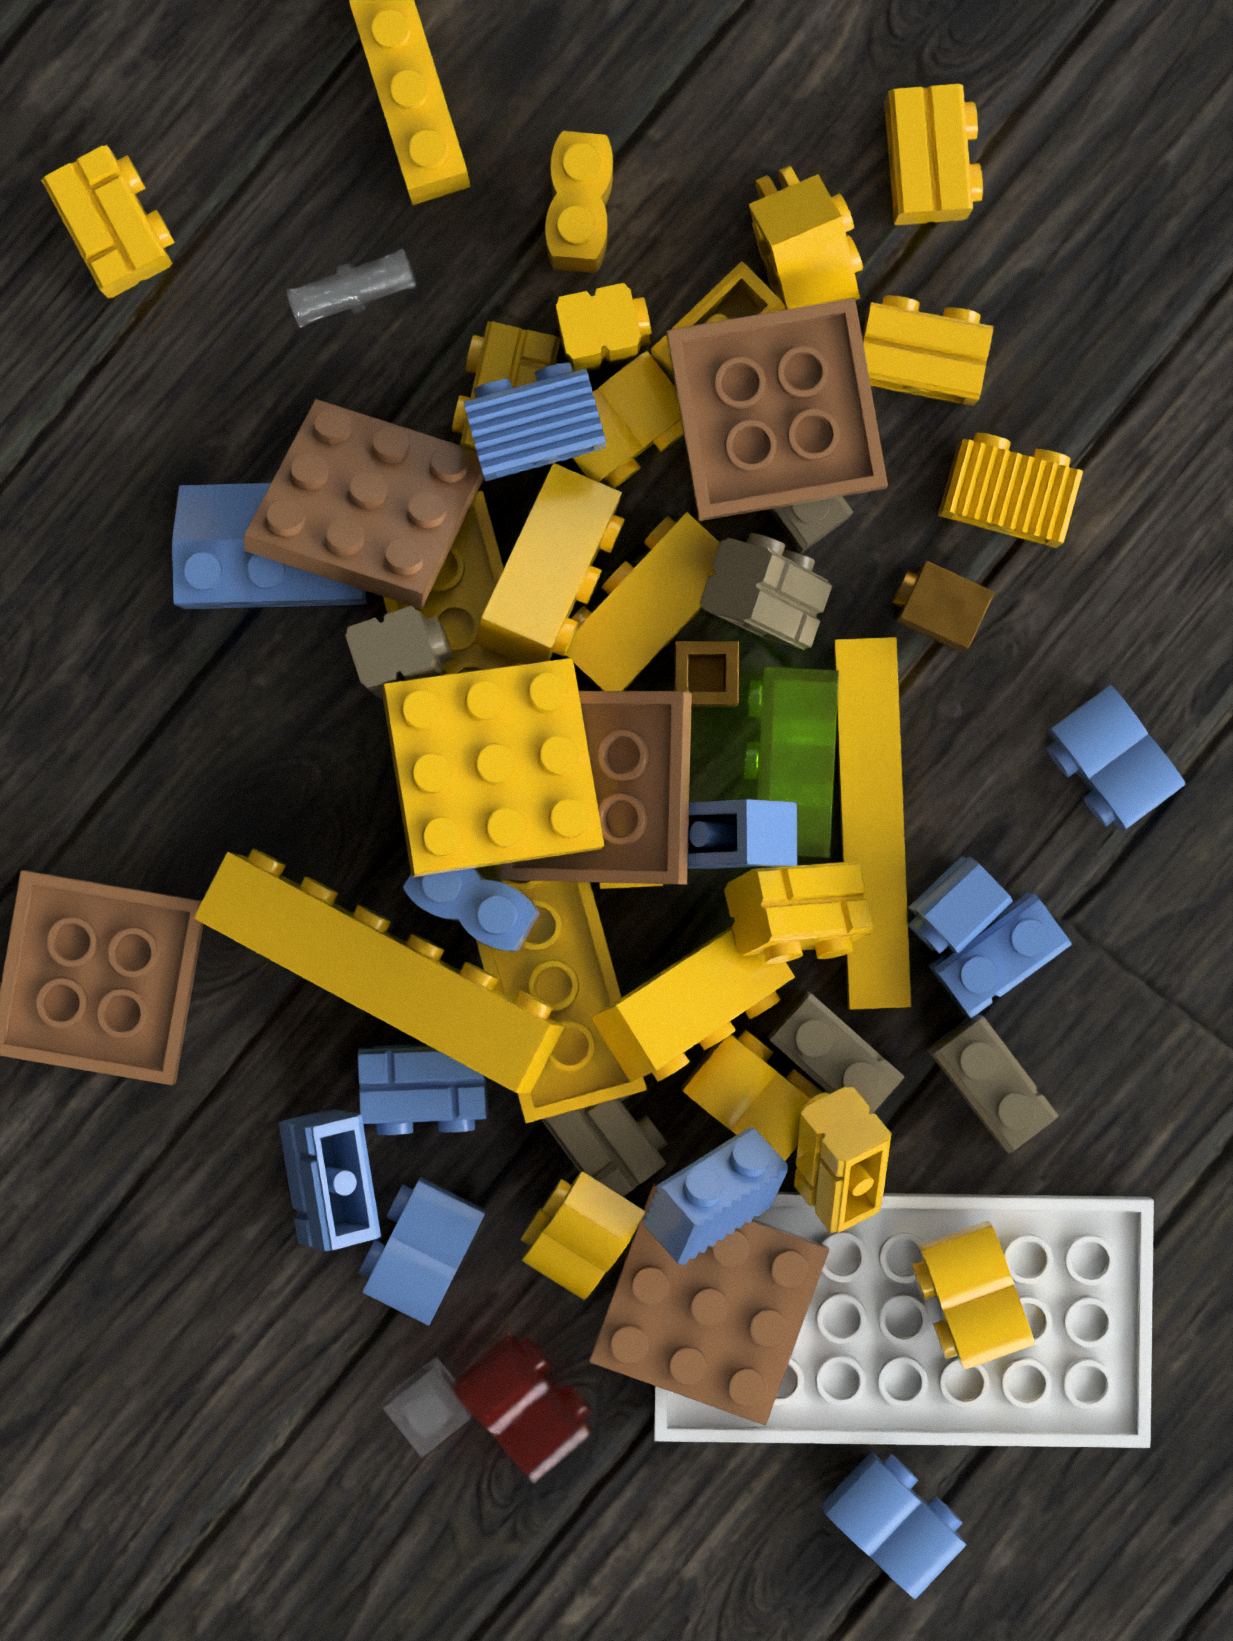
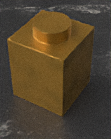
[892,561,995,652]
[674,641,739,707]

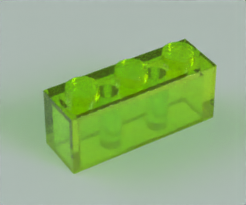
[744,667,839,858]

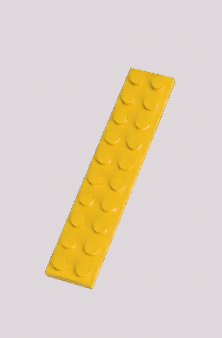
[383,491,647,1123]

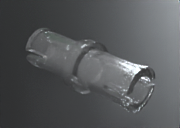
[287,248,416,328]

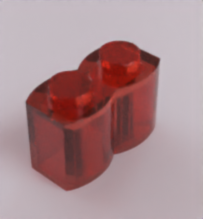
[453,1333,592,1483]

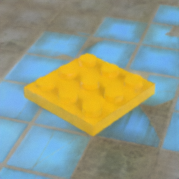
[381,658,604,877]

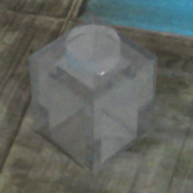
[383,1357,474,1457]

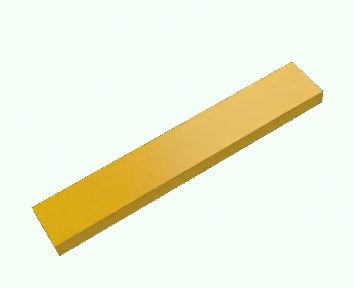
[833,637,911,1010]

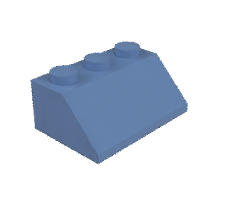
[172,483,368,609]

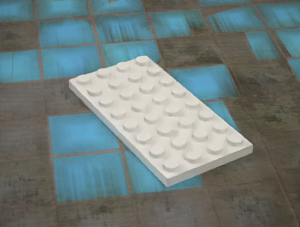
[654,1192,1154,1448]

